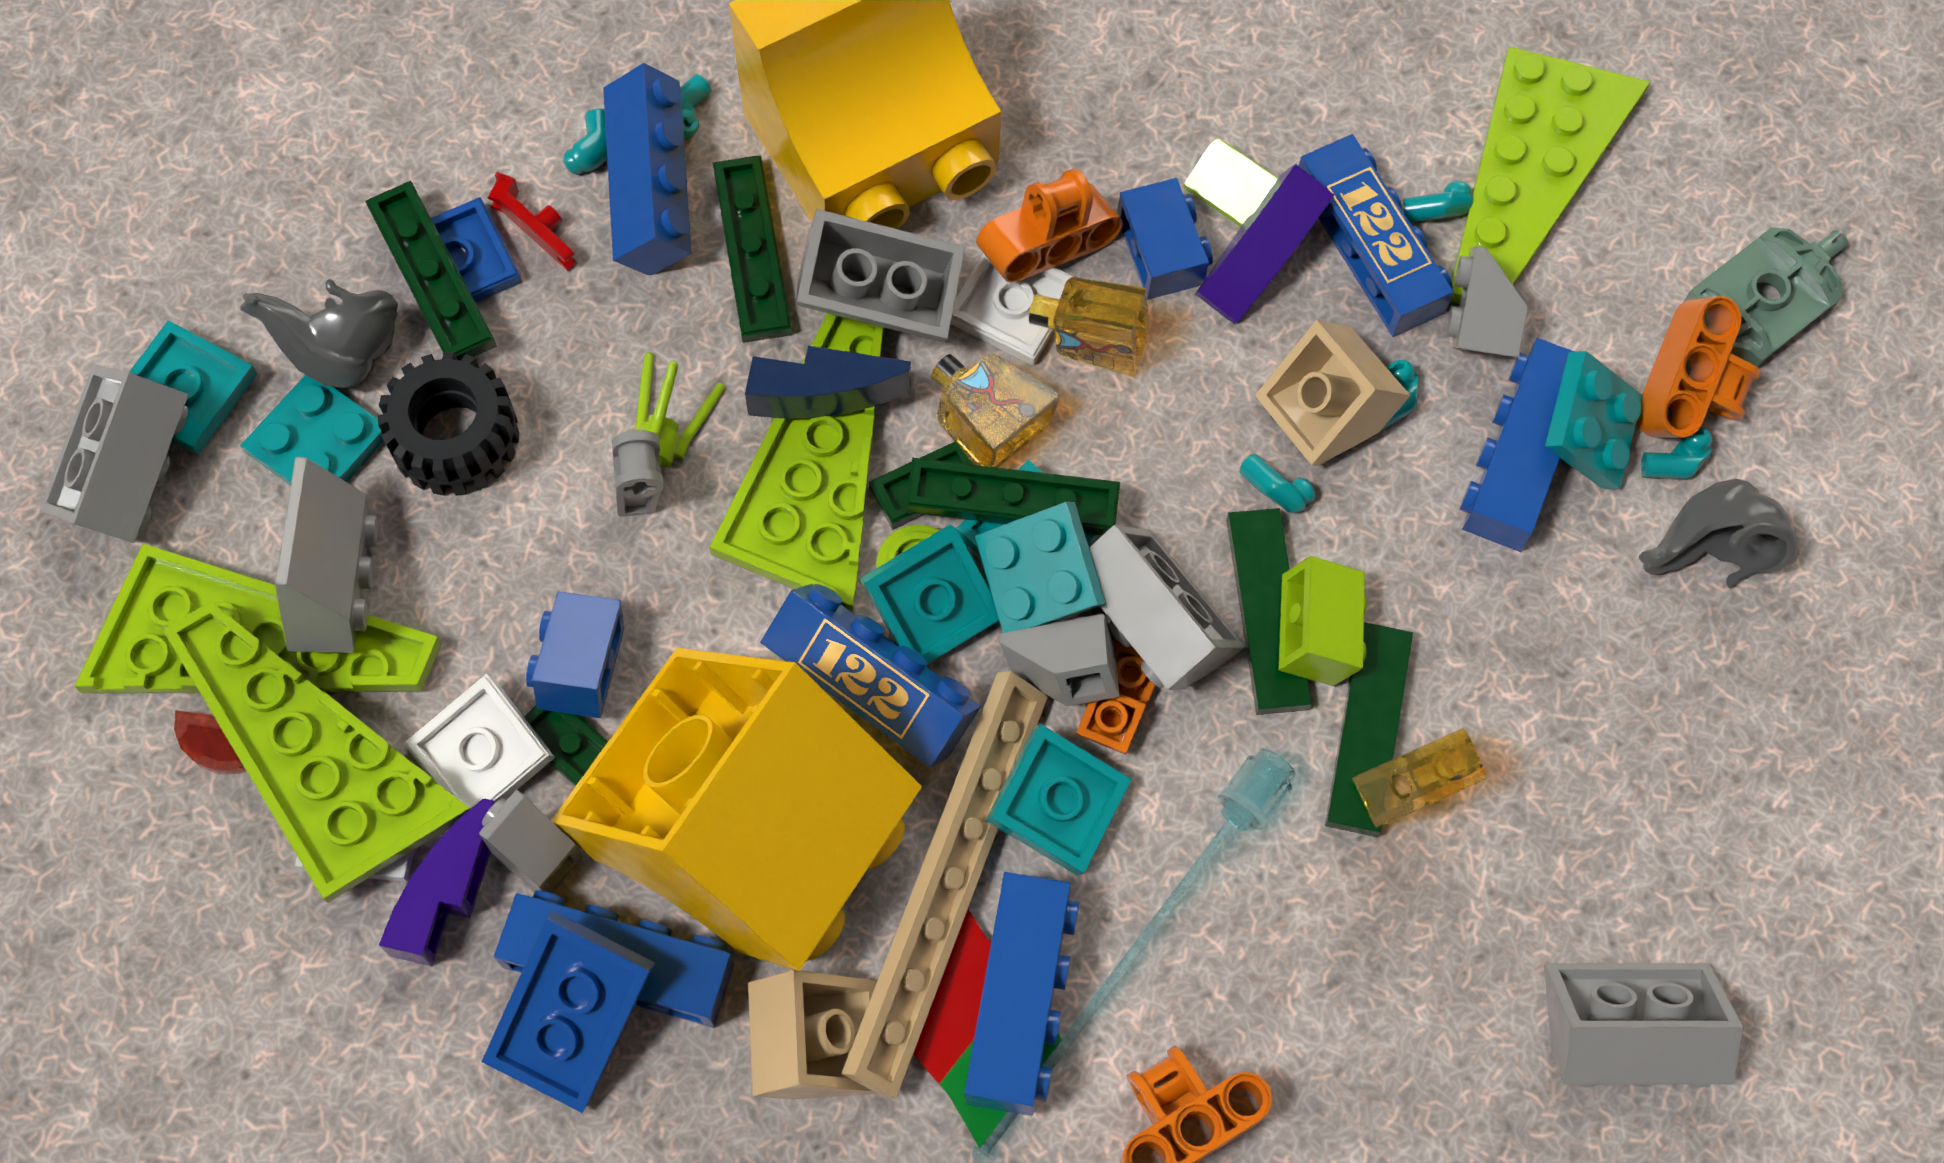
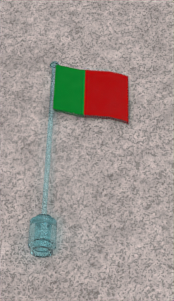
[913,748,1296,1163]

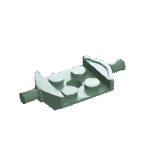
[1684,227,1848,370]

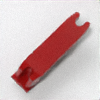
[487,171,577,271]

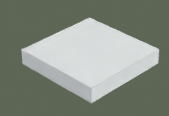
[950,254,1081,366]
[404,673,555,809]

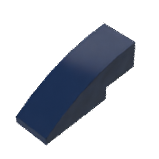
[745,346,911,419]

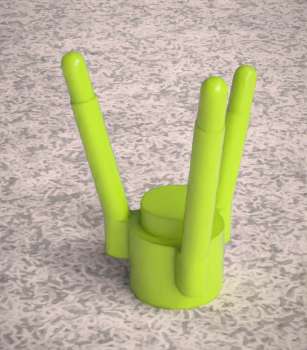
[634,352,725,467]

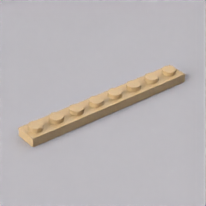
[841,671,1048,1098]

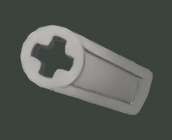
[612,430,664,517]

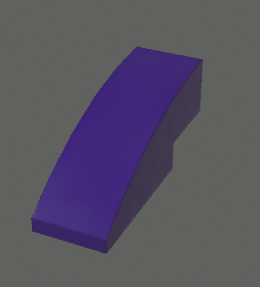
[1195,164,1334,324]
[379,798,495,966]

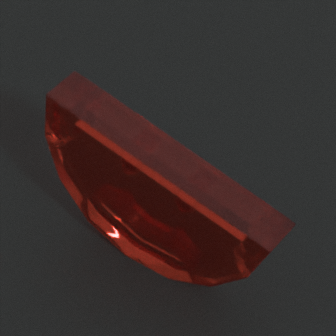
[174,710,246,775]

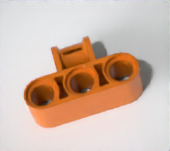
[976,168,1123,283]
[1637,296,1761,438]
[1120,1046,1272,1163]

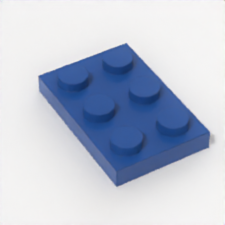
[481,911,655,1113]

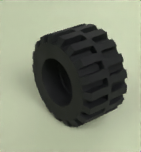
[377,352,519,496]

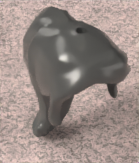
[240,279,398,388]
[1639,479,1800,589]

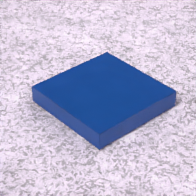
[431,197,522,303]

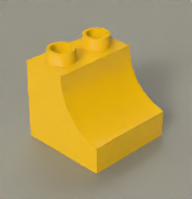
[729,0,1001,229]
[551,648,922,972]

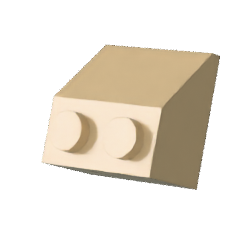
[1255,320,1410,466]
[748,970,877,1100]

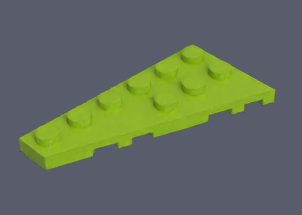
[1450,46,1651,304]
[709,313,884,614]
[74,543,442,693]
[162,601,470,903]

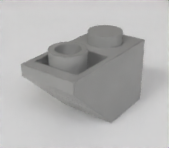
[1446,246,1528,358]
[999,614,1119,707]
[479,790,583,893]

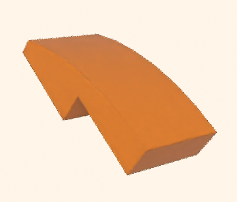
[1076,640,1156,755]

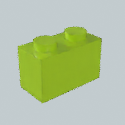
[1279,555,1367,686]

